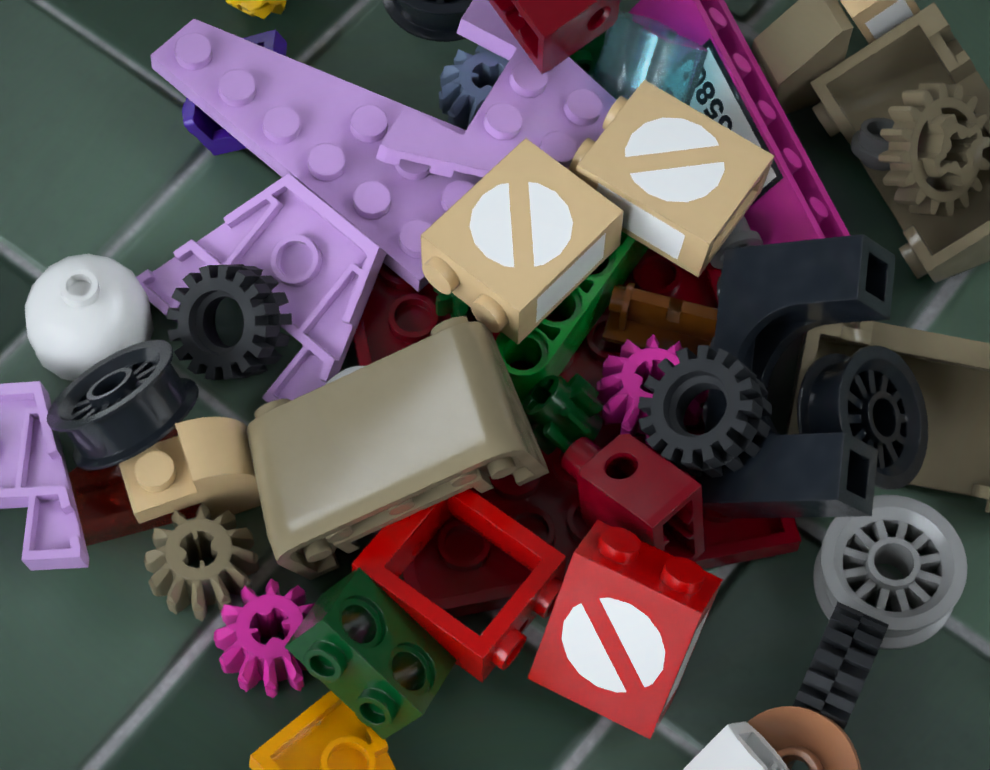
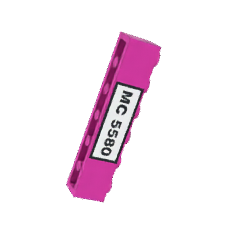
[628,0,850,245]

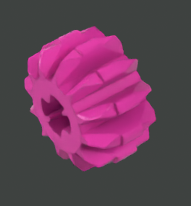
[596,334,708,449]
[214,578,315,698]

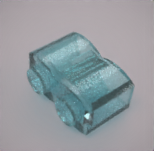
[592,11,708,106]

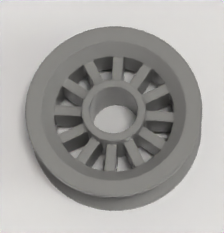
[813,495,968,649]

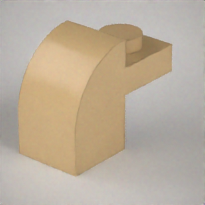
[119,417,261,524]

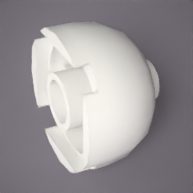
[25,254,154,381]

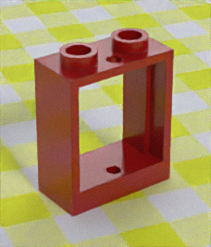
[352,489,566,683]

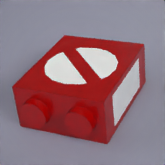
[527,520,723,739]

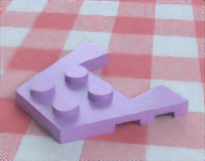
[376,0,616,178]
[136,173,387,403]
[0,381,89,571]

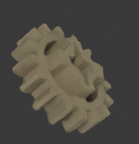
[878,83,990,216]

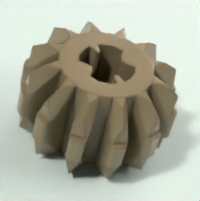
[144,503,259,622]

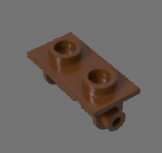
[602,282,718,356]

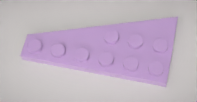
[150,19,483,292]

